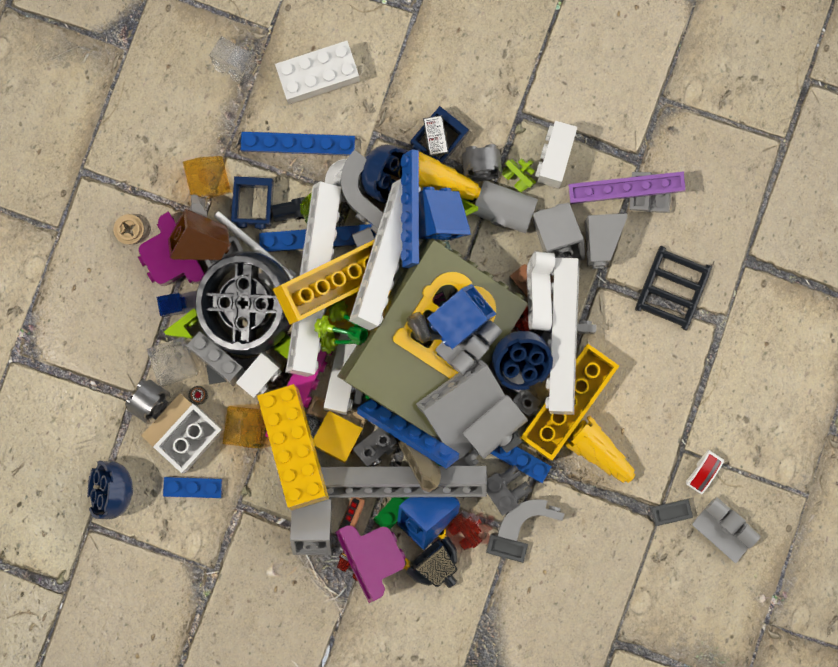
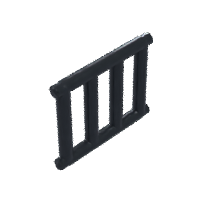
[635,246,712,331]

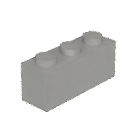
[187,331,245,387]

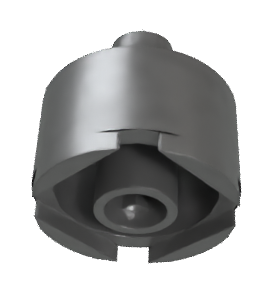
[462,144,502,181]
[125,379,170,425]

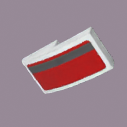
[686,449,724,494]

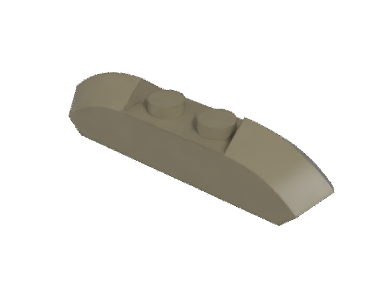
[395,437,441,492]

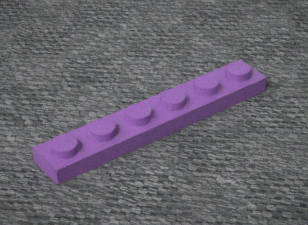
[569,171,686,204]

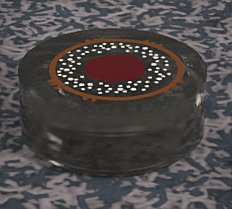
[188,386,208,405]

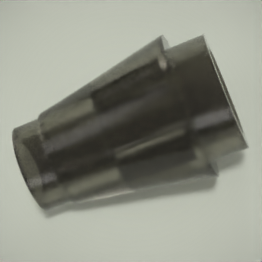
[406,312,431,343]

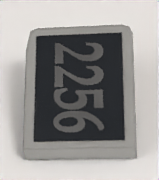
[306,414,323,438]

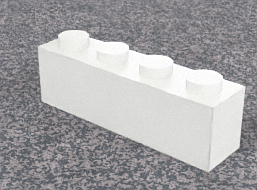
[324,333,356,415]

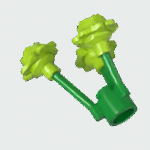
[314,301,368,354]

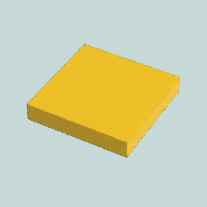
[313,411,363,463]

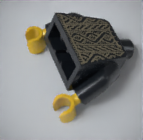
[403,529,458,588]

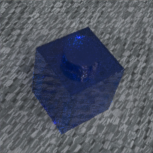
[157,293,187,317]

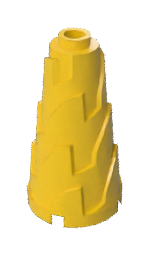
[419,151,481,201]
[564,416,635,483]

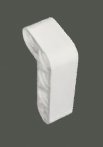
[527,251,555,331]

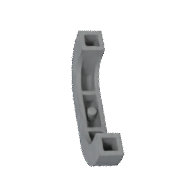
[341,149,424,243]

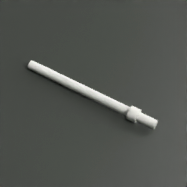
[214,211,297,280]

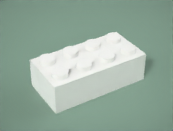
[275,41,360,105]

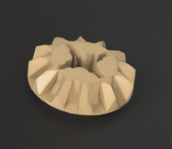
[113,214,144,245]

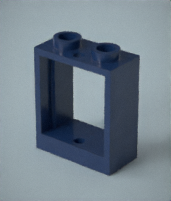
[411,106,469,164]
[231,176,274,229]

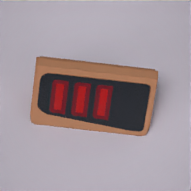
[338,497,366,530]

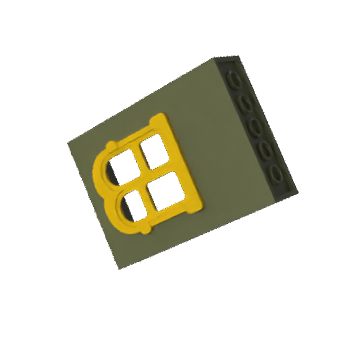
[337,238,528,442]

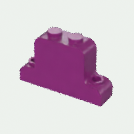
[138,211,205,286]
[335,526,405,603]

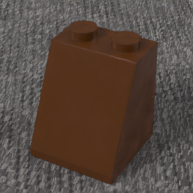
[168,208,231,260]

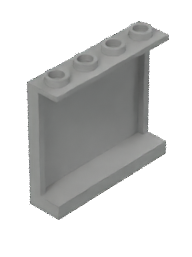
[416,359,505,459]

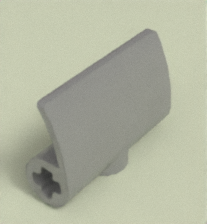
[472,181,538,234]
[435,320,502,375]
[463,395,528,459]
[692,497,761,563]

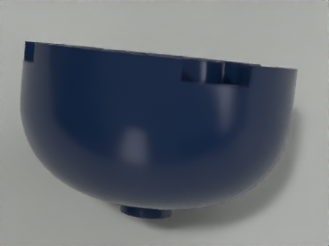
[360,144,408,203]
[492,331,553,390]
[87,461,133,519]

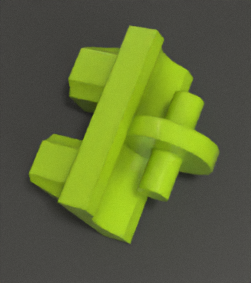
[502,158,536,192]

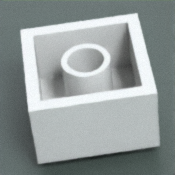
[236,352,282,398]

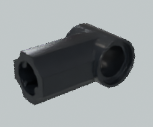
[271,197,310,222]

